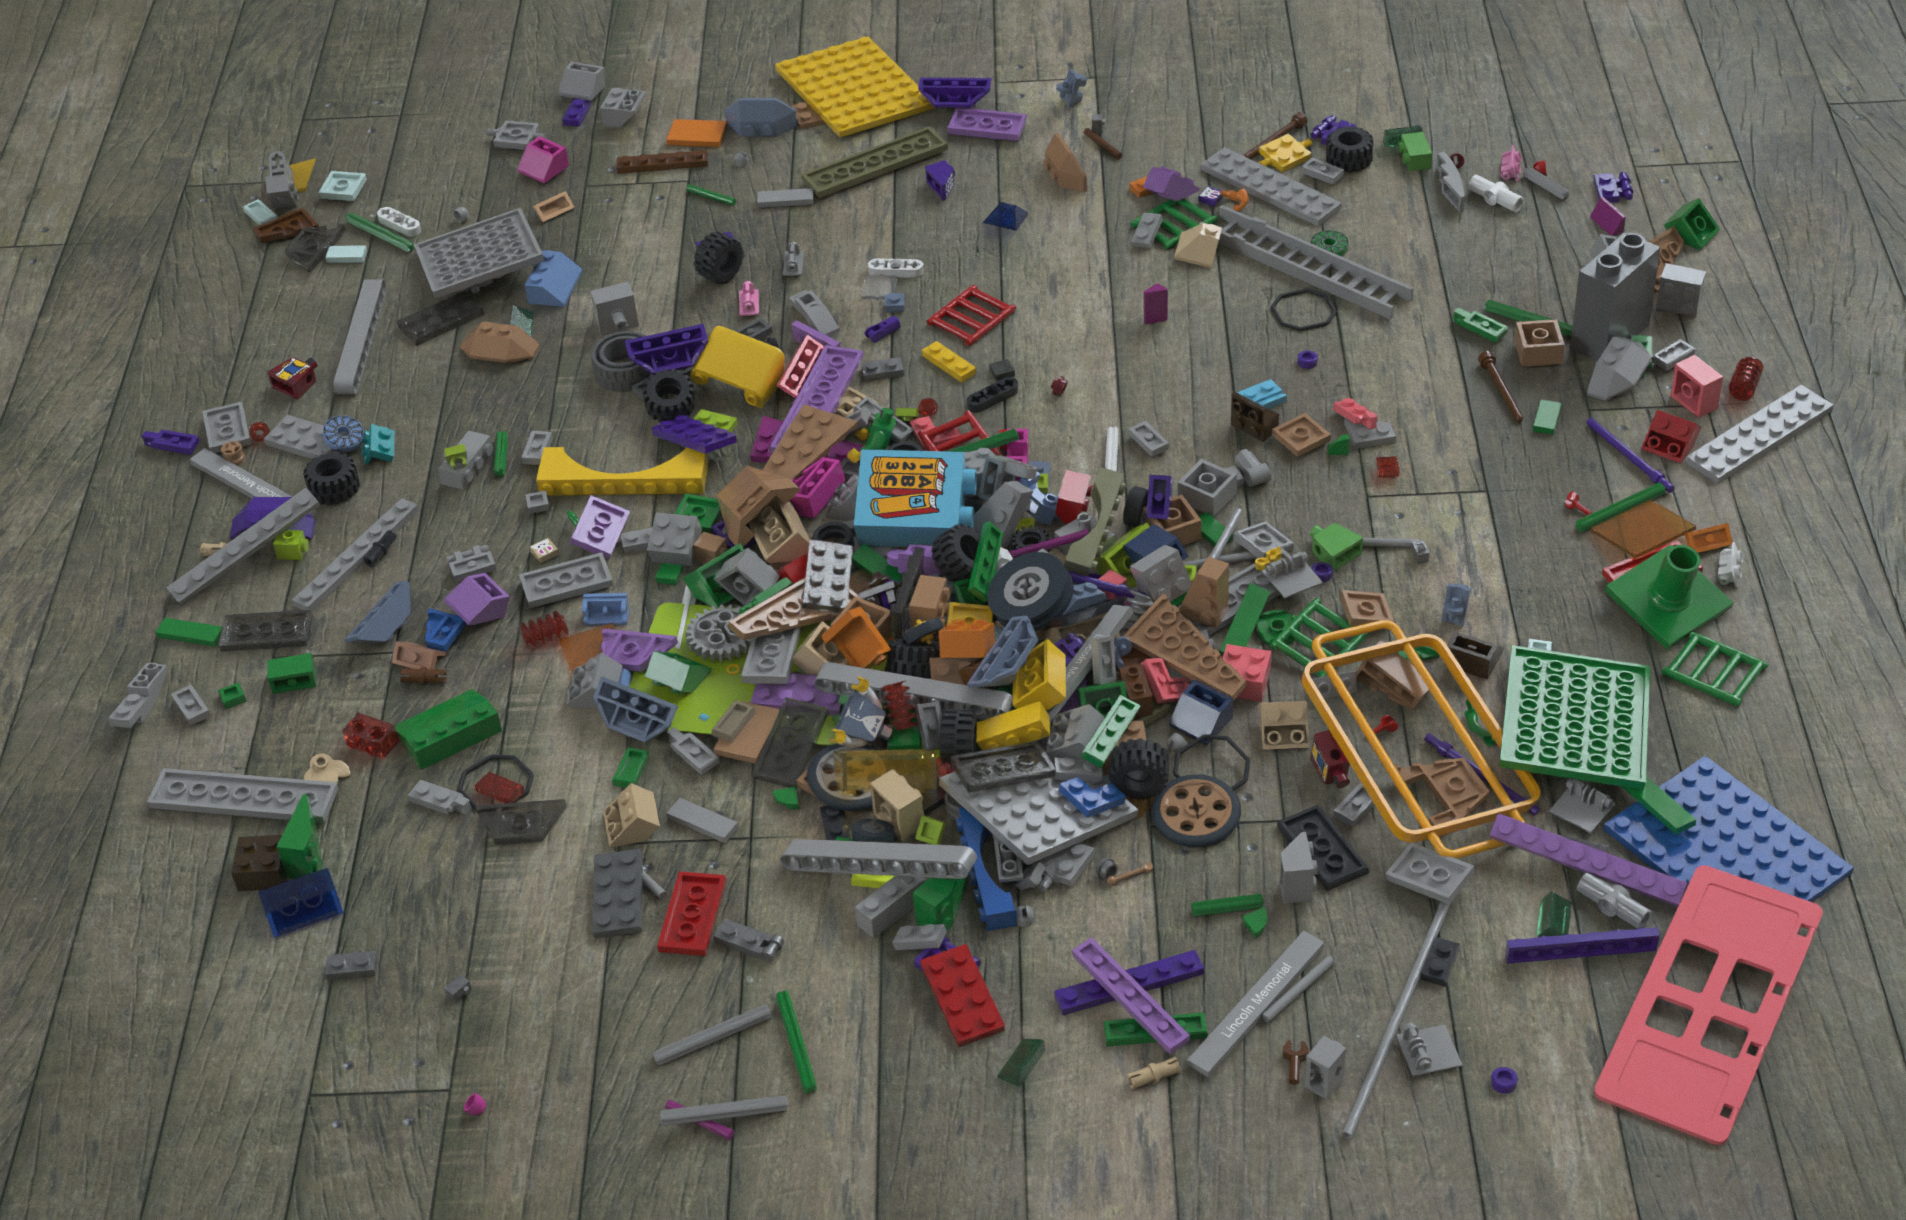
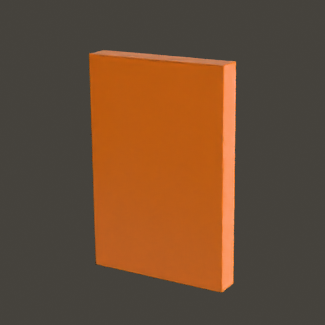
[666,119,727,147]

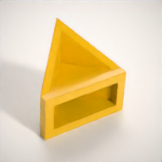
[289,158,316,193]

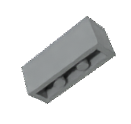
[438,431,493,489]
[855,876,925,938]

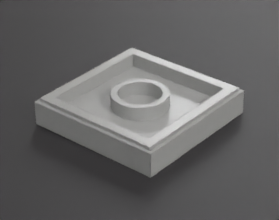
[1233,521,1294,558]

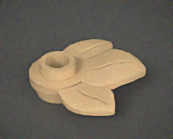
[304,754,351,782]

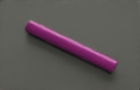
[665,1100,734,1140]

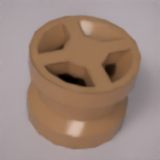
[221,441,245,466]

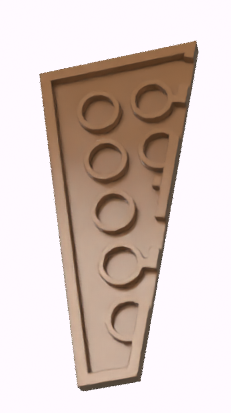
[728,567,860,640]
[1123,593,1246,701]

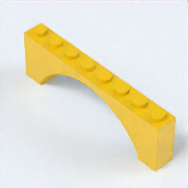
[536,447,709,496]

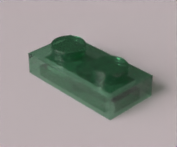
[1382,125,1423,147]

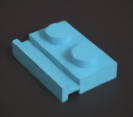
[1237,379,1287,408]

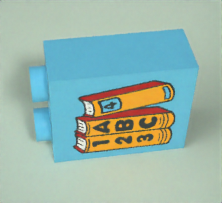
[854,450,977,547]

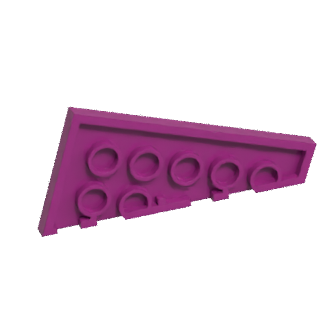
[750,416,864,463]

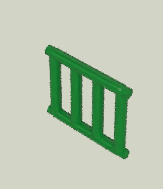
[1130,198,1218,250]
[1269,598,1369,678]
[1661,631,1769,707]

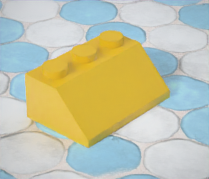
[1013,639,1066,710]

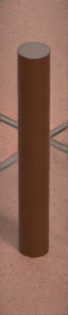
[1084,128,1122,159]

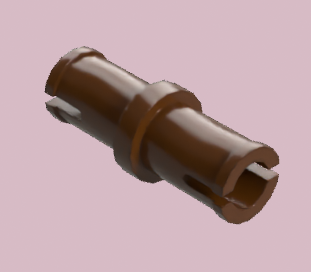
[400,667,447,685]

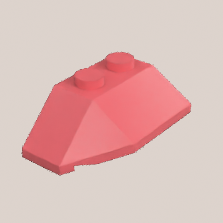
[776,335,824,398]

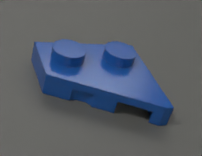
[425,608,467,652]

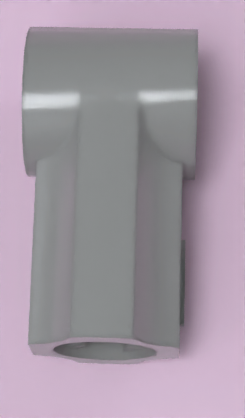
[1235,449,1271,487]

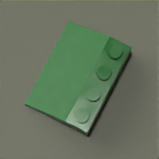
[391,689,502,770]

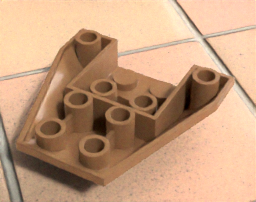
[717,466,801,546]

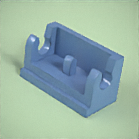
[582,593,630,626]

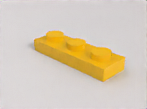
[922,341,977,383]

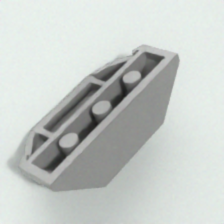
[1587,336,1652,401]

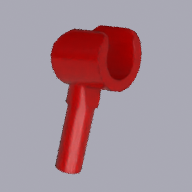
[1565,492,1592,515]
[1372,715,1398,734]

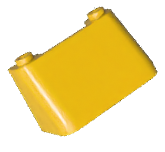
[690,326,785,409]

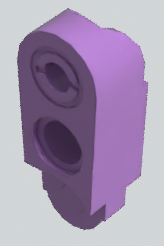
[887,544,942,576]

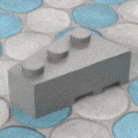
[973,481,1033,548]

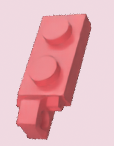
[1333,398,1378,429]

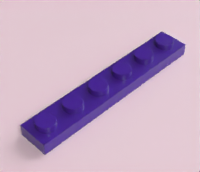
[1505,927,1660,964]
[1054,950,1204,1016]

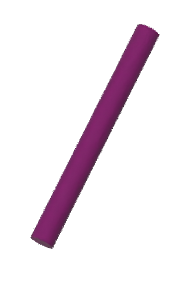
[1009,529,1089,559]

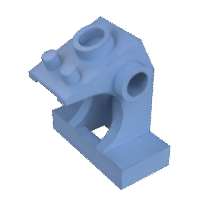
[1019,472,1059,525]

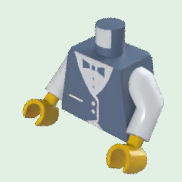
[829,676,893,749]

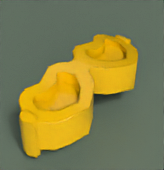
[1255,546,1282,571]

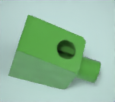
[1310,523,1363,572]

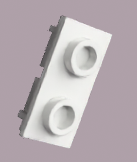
[1717,542,1743,588]

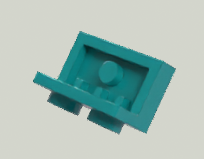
[361,424,394,465]

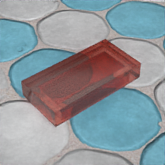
[474,772,525,806]

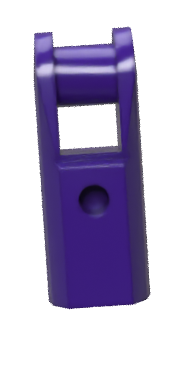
[864,316,901,343]

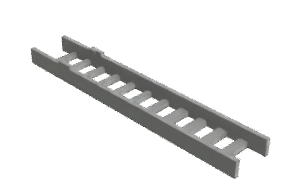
[1199,205,1414,320]

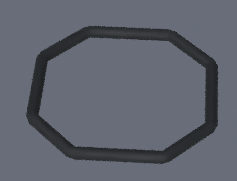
[1271,288,1337,331]
[1173,734,1250,796]
[457,754,534,811]

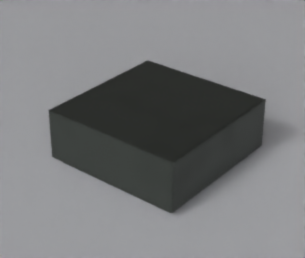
[989,359,1015,381]

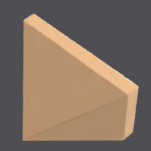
[533,191,574,223]

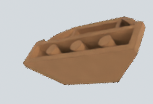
[1043,133,1087,192]
[460,322,540,363]

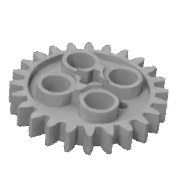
[685,604,752,662]

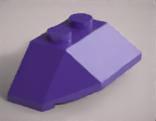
[918,78,992,108]
[625,323,708,375]
[230,497,315,540]

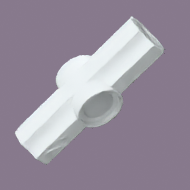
[1468,175,1524,213]

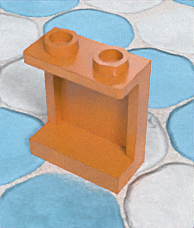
[821,606,891,669]

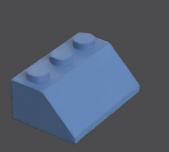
[525,250,582,307]

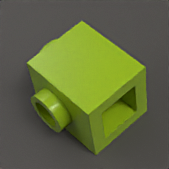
[273,530,309,560]

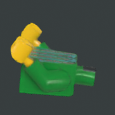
[847,408,896,463]

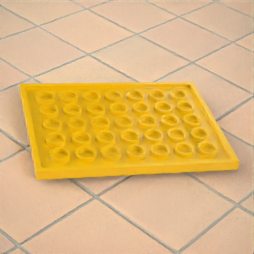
[775,36,935,137]

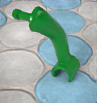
[1464,700,1496,746]

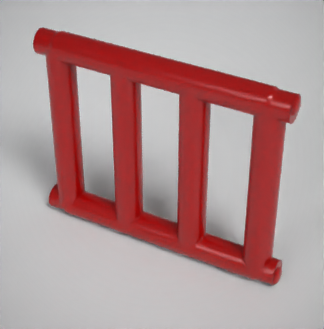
[927,285,1016,346]
[917,410,1003,456]

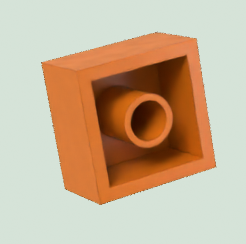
[939,619,995,658]

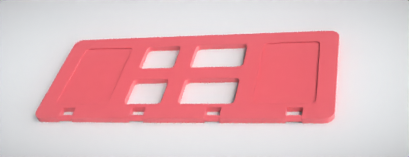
[1594,865,1823,1145]

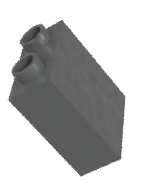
[1570,232,1660,361]

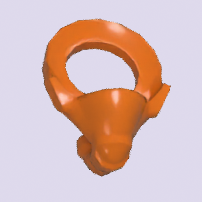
[1220,189,1249,212]

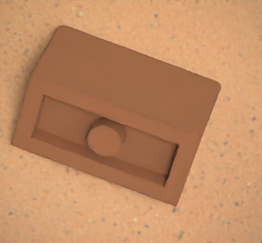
[391,641,446,669]

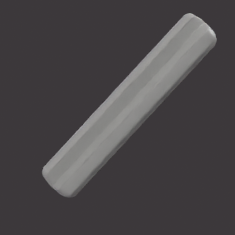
[1523,167,1569,200]

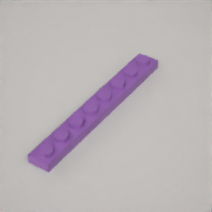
[1489,813,1687,907]

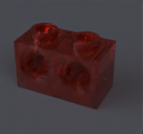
[342,712,399,759]

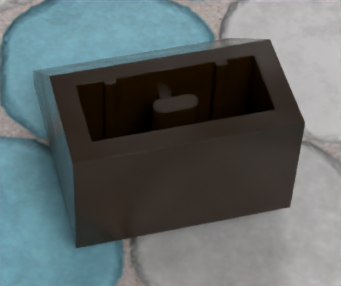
[1231,392,1279,442]
[1445,632,1504,680]

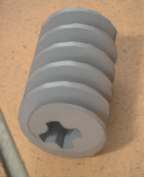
[1119,590,1154,636]

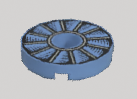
[323,416,364,452]

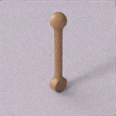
[1107,862,1153,885]

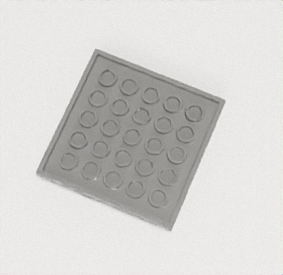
[414,208,545,298]
[939,736,1138,865]

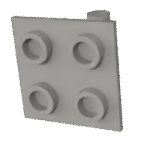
[1262,551,1323,599]
[1549,778,1616,833]
[1396,1023,1462,1077]

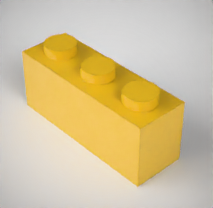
[977,701,1050,757]

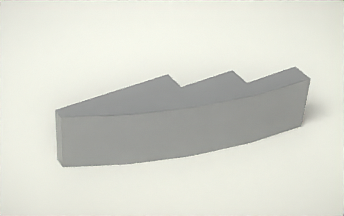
[1437,151,1465,213]

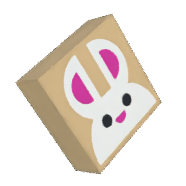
[529,538,559,563]

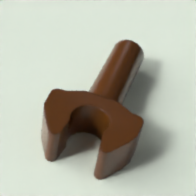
[1283,1040,1309,1085]

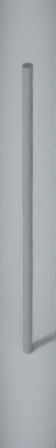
[1342,902,1451,1139]

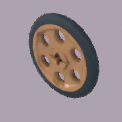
[1151,774,1241,847]

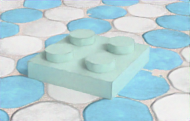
[319,171,367,201]

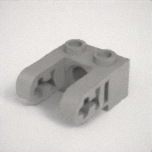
[265,151,299,209]
[978,455,1038,510]

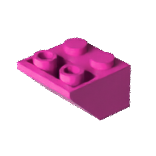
[517,136,569,183]

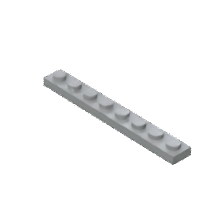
[166,488,320,606]
[292,498,419,613]

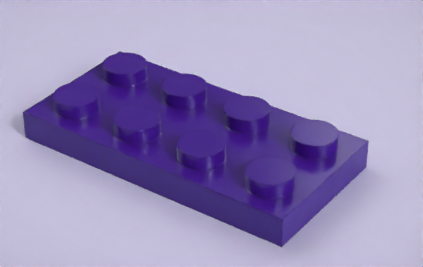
[652,415,737,454]

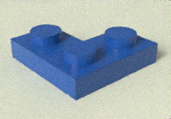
[1059,777,1126,818]

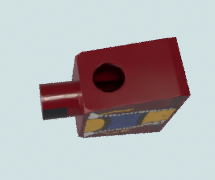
[267,357,318,400]
[1310,730,1350,788]

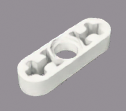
[377,207,421,237]
[868,259,924,278]

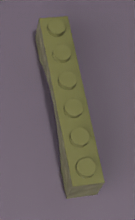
[1064,467,1126,577]

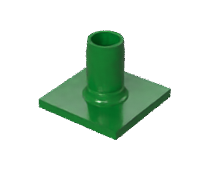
[1604,544,1734,650]

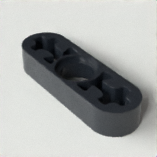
[967,377,1018,413]

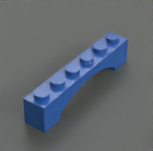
[955,807,1016,931]

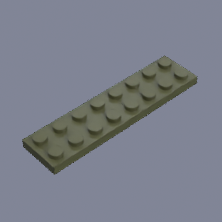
[801,126,948,198]

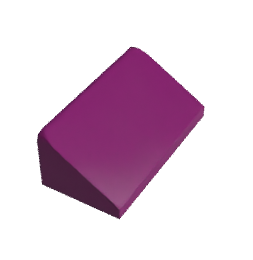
[1590,197,1626,236]
[1143,283,1168,324]

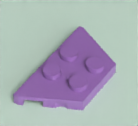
[601,629,678,672]

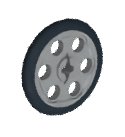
[807,743,894,811]

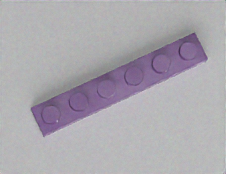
[1072,937,1190,1055]

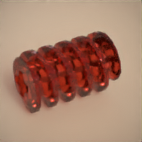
[1729,357,1764,401]
[520,611,569,649]
[880,680,918,731]

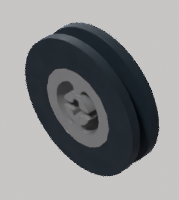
[987,552,1074,631]

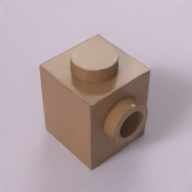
[693,532,728,564]

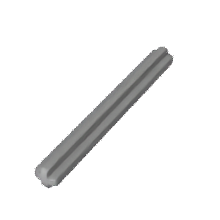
[653,1004,771,1065]
[660,1095,788,1126]

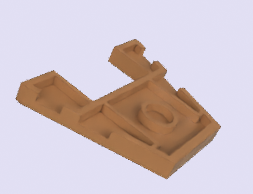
[1394,758,1490,839]

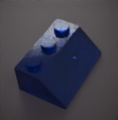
[258,867,344,937]

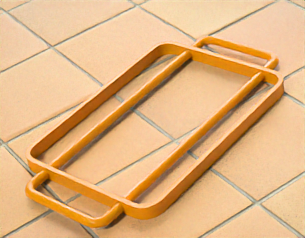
[1301,620,1540,859]

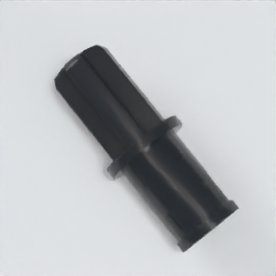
[363,530,397,567]

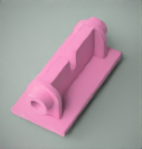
[1501,145,1522,182]
[739,281,759,316]

